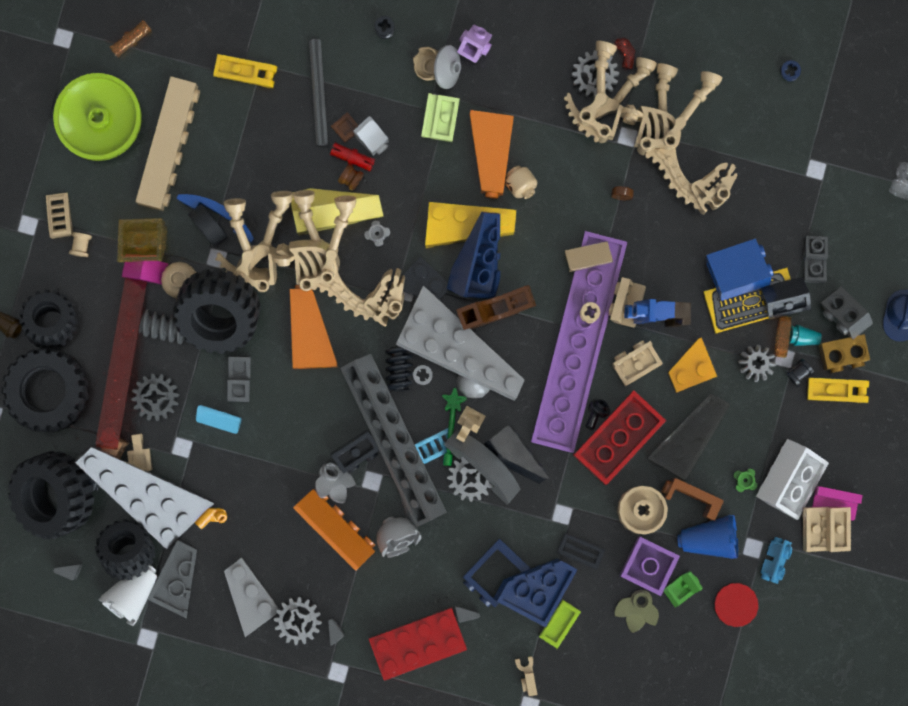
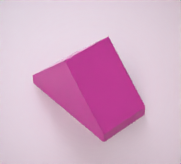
[122,256,169,285]

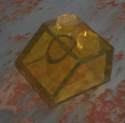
[117,218,167,262]

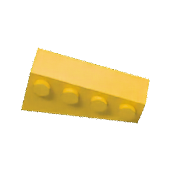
[425,202,516,248]

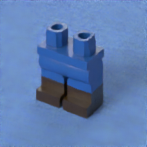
[624,299,691,327]

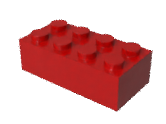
[573,391,666,485]
[369,607,467,681]

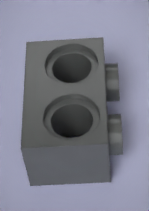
[821,286,873,339]

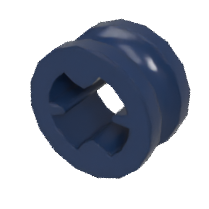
[781,60,801,81]

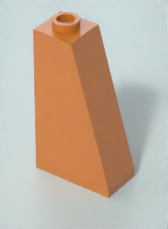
[470,110,514,199]
[290,285,338,369]

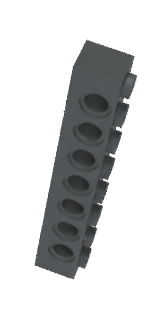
[340,354,447,527]

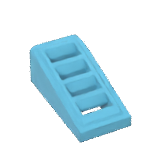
[415,428,448,464]

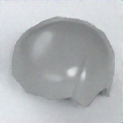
[456,374,490,399]

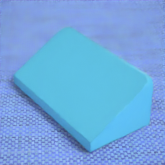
[196,405,242,434]

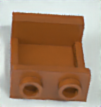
[661,478,724,521]

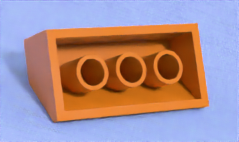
[293,489,376,571]

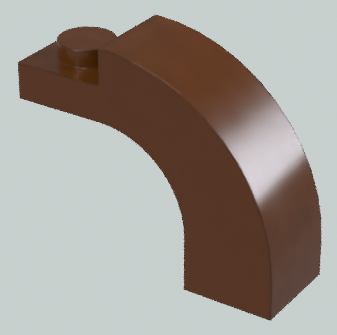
[456,285,536,330]

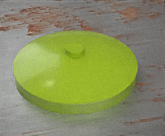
[53,73,142,161]

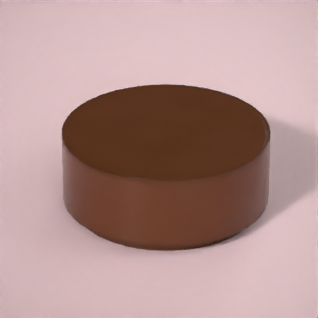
[611,186,634,200]

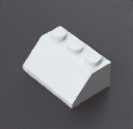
[756,439,829,520]

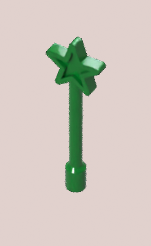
[442,388,467,466]

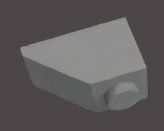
[354,116,389,156]

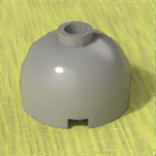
[377,516,421,558]

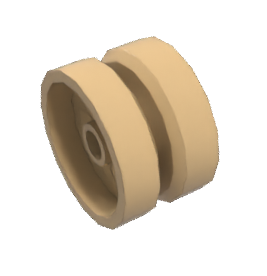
[617,486,668,534]

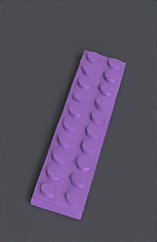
[531,231,627,453]

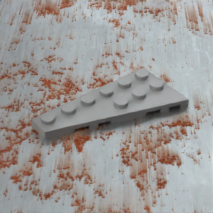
[396,286,524,401]

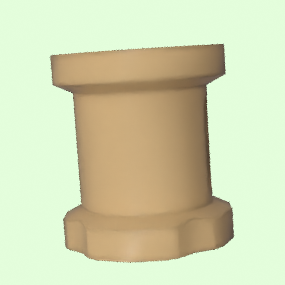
[69,232,92,258]
[580,302,601,323]

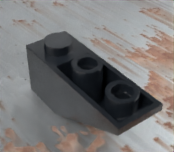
[483,425,549,484]

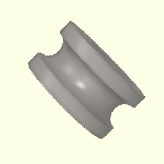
[413,365,432,385]

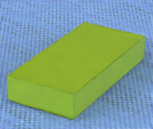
[539,600,581,649]

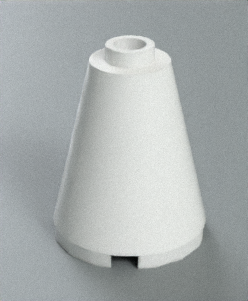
[99,565,157,626]

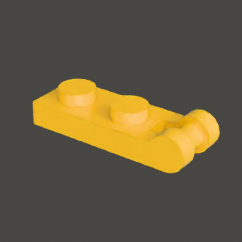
[213,54,277,88]
[807,378,869,403]

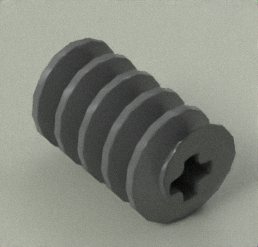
[139,309,185,345]

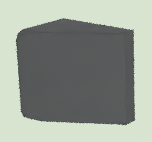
[53,564,83,580]
[455,605,480,623]
[328,618,345,646]

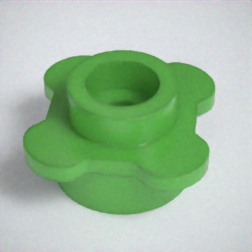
[734,469,757,492]

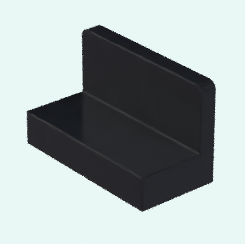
[761,277,811,320]

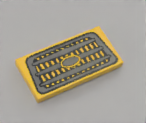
[703,268,791,334]

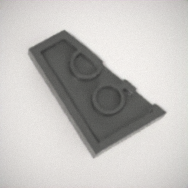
[147,540,197,619]

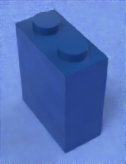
[706,239,773,301]

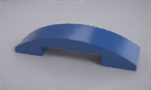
[177,194,255,245]

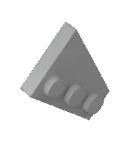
[224,558,280,637]

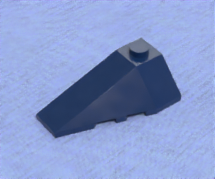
[447,212,500,298]

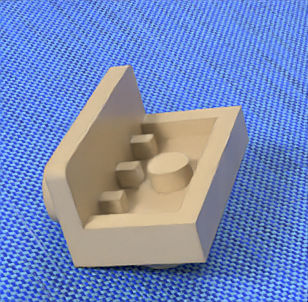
[609,277,646,328]
[612,340,663,387]

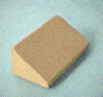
[565,241,613,272]

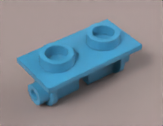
[760,537,792,584]

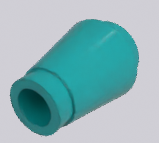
[787,325,822,346]

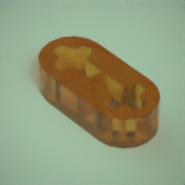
[774,316,791,358]

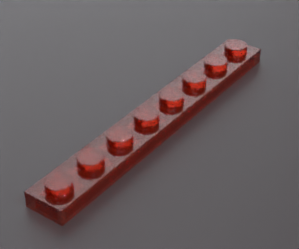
[95,278,147,450]

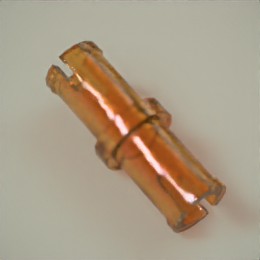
[109,20,152,58]

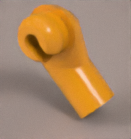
[195,508,227,529]

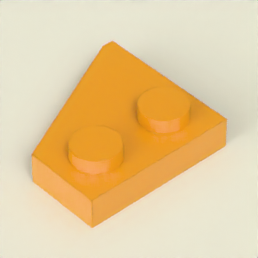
[668,337,717,393]

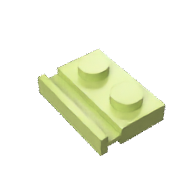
[421,93,460,142]

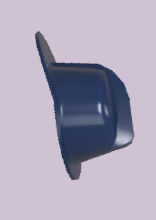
[883,290,908,341]

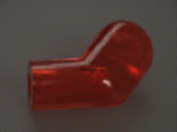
[614,37,635,69]

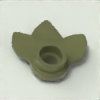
[615,590,659,633]

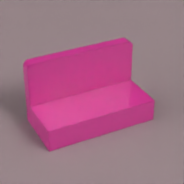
[812,486,863,520]

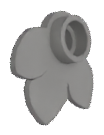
[315,463,356,503]

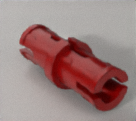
[330,142,375,172]

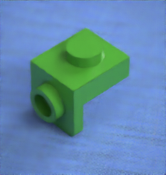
[663,571,702,607]

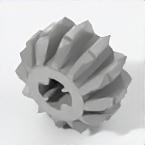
[738,345,776,382]

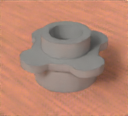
[364,221,390,247]

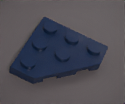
[493,559,577,627]

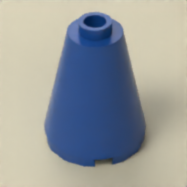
[678,515,738,559]

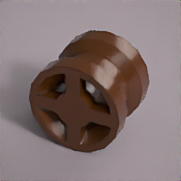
[338,164,364,191]

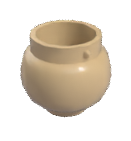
[161,262,196,298]

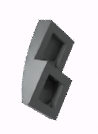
[227,355,251,402]

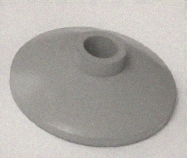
[434,45,461,89]

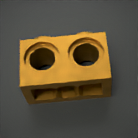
[818,334,870,373]

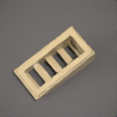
[46,193,73,239]

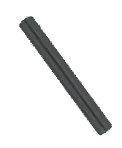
[309,39,328,146]

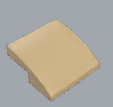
[803,507,851,552]

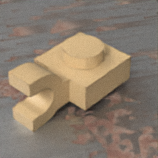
[456,406,486,442]
[127,434,153,471]
[515,656,537,696]

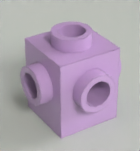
[457,25,492,63]

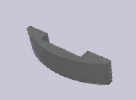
[443,429,521,505]

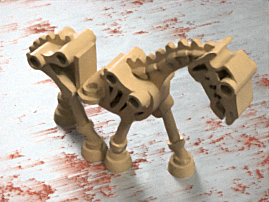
[564,41,737,215]
[215,190,405,326]

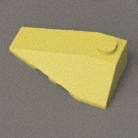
[291,188,384,236]

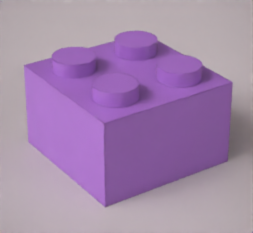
[619,536,680,596]

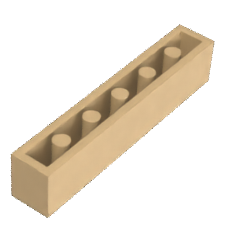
[136,77,200,211]

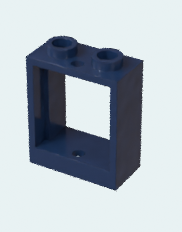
[463,539,531,607]

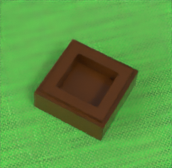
[331,112,359,143]

